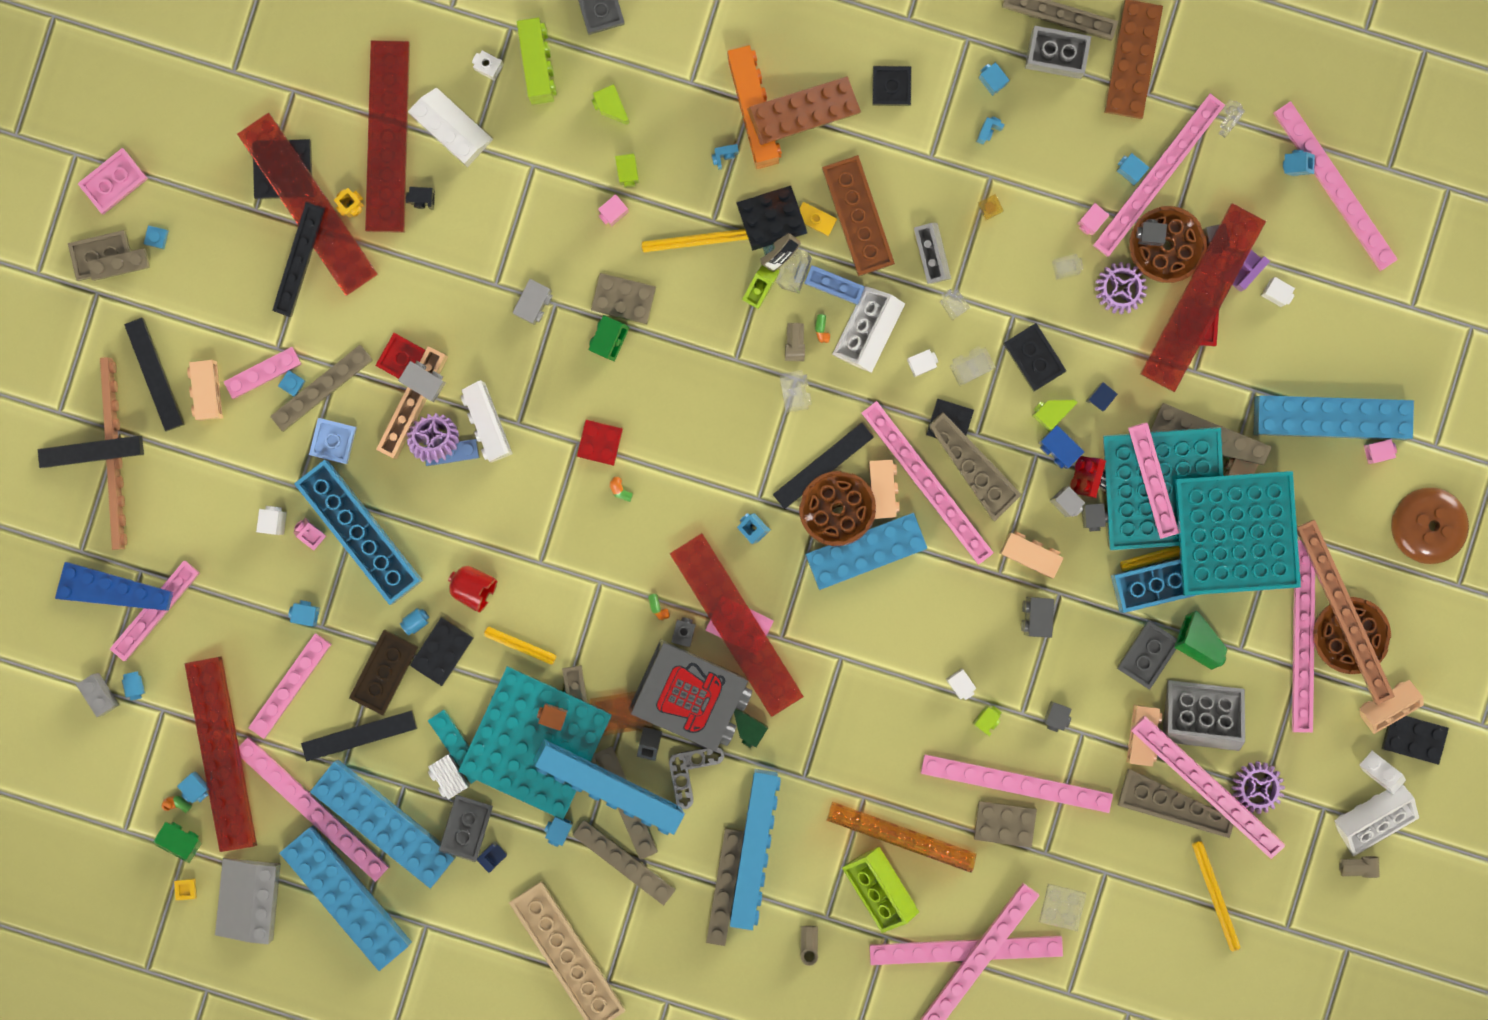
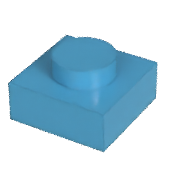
[144,226,169,249]
[278,370,306,397]

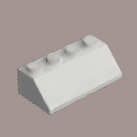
[408,88,493,167]
[832,286,905,373]
[461,380,512,462]
[1334,784,1419,857]

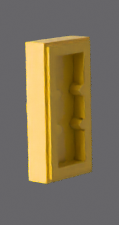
[800,202,837,236]

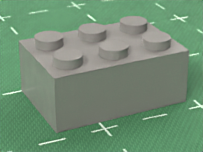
[1025,26,1092,79]

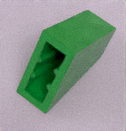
[1174,611,1228,670]

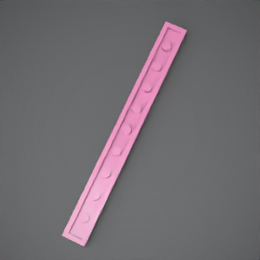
[1093,94,1225,257]
[1273,101,1398,271]
[861,401,993,565]
[1292,540,1315,733]
[1131,715,1285,859]
[235,737,390,882]
[921,754,1113,813]
[920,883,1039,1020]
[869,936,1063,965]

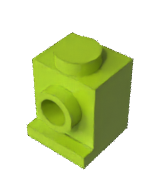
[973,705,1002,737]

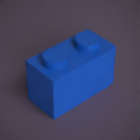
[1038,425,1084,469]

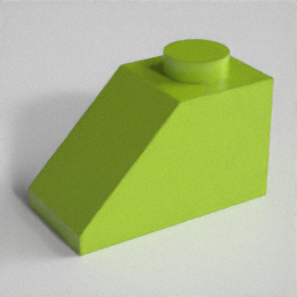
[591,84,629,125]
[615,153,639,188]
[742,265,781,309]
[1032,400,1078,431]

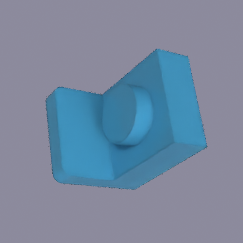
[976,117,1005,144]
[712,144,739,170]

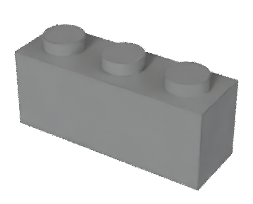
[914,223,951,284]

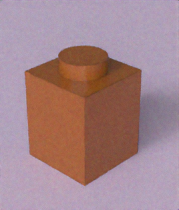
[537,703,568,731]

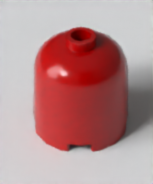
[448,566,498,613]

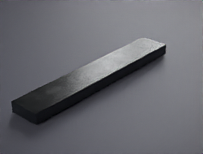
[272,202,326,317]
[124,318,185,432]
[773,423,874,510]
[37,436,144,468]
[301,710,418,762]

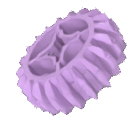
[1095,262,1147,314]
[407,413,459,464]
[1232,761,1285,814]

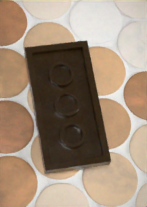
[349,630,419,716]

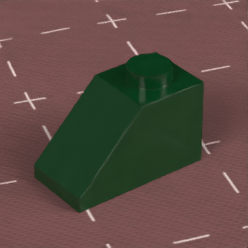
[734,708,768,748]

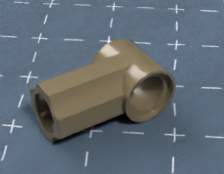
[785,323,805,361]
[1339,856,1380,878]
[800,926,818,966]

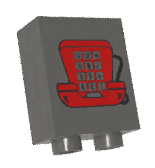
[628,639,752,752]

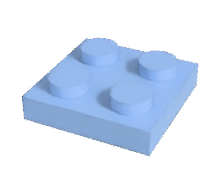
[309,418,357,464]

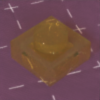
[978,194,1004,220]

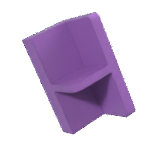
[1224,249,1270,292]

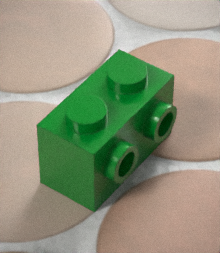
[588,315,630,362]
[153,822,202,864]

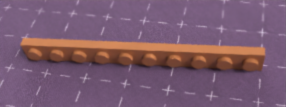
[100,357,127,550]
[1297,520,1395,705]

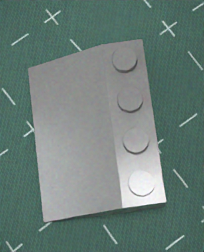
[1163,680,1245,751]
[215,858,281,944]

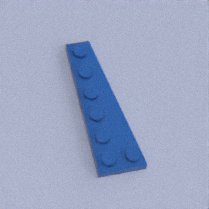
[55,562,174,611]

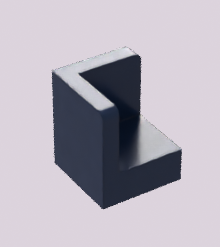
[1086,382,1118,412]
[477,841,507,873]

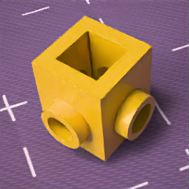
[334,188,364,218]

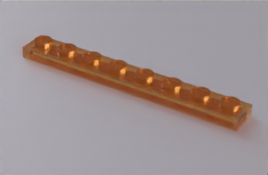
[826,802,977,873]

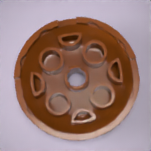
[1129,206,1207,283]
[799,471,876,546]
[1391,488,1469,564]
[1313,597,1391,674]

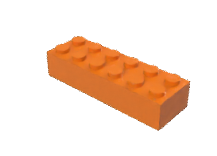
[727,45,782,170]

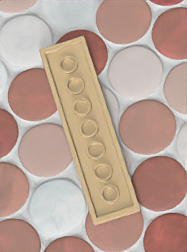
[509,881,625,1020]

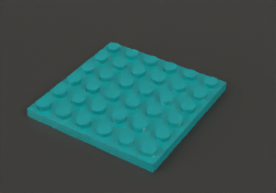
[1103,427,1223,550]
[1175,471,1301,596]
[458,666,612,820]

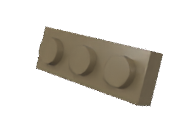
[87,248,150,281]

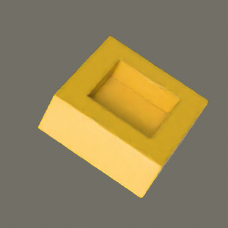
[174,879,197,901]

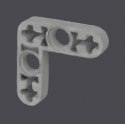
[669,747,724,809]

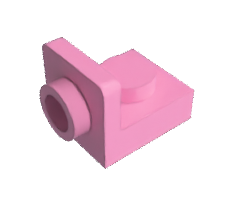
[293,518,326,550]

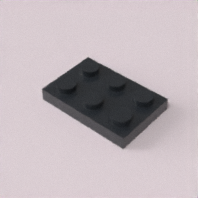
[1003,323,1066,392]
[410,617,474,686]
[1381,716,1449,765]

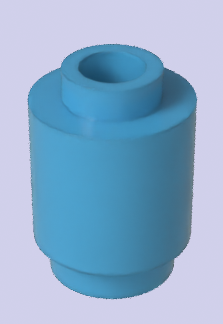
[400,608,430,635]
[122,671,145,701]

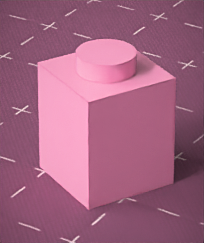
[598,194,629,226]
[1077,203,1109,235]
[1364,439,1397,464]

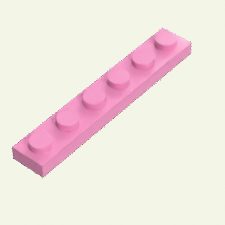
[1128,422,1179,539]
[110,561,200,661]
[248,633,332,739]

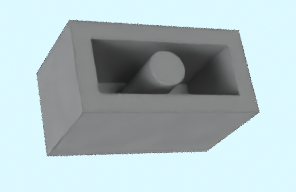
[513,279,553,325]
[398,361,446,402]
[1050,486,1085,517]
[76,673,119,717]

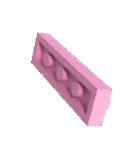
[224,347,302,399]

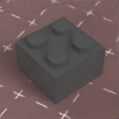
[1021,597,1054,638]

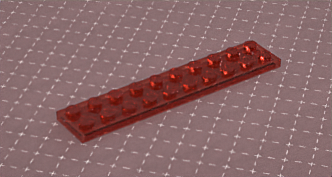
[365,40,410,233]
[237,112,379,296]
[1140,203,1266,392]
[669,533,804,717]
[184,656,257,852]

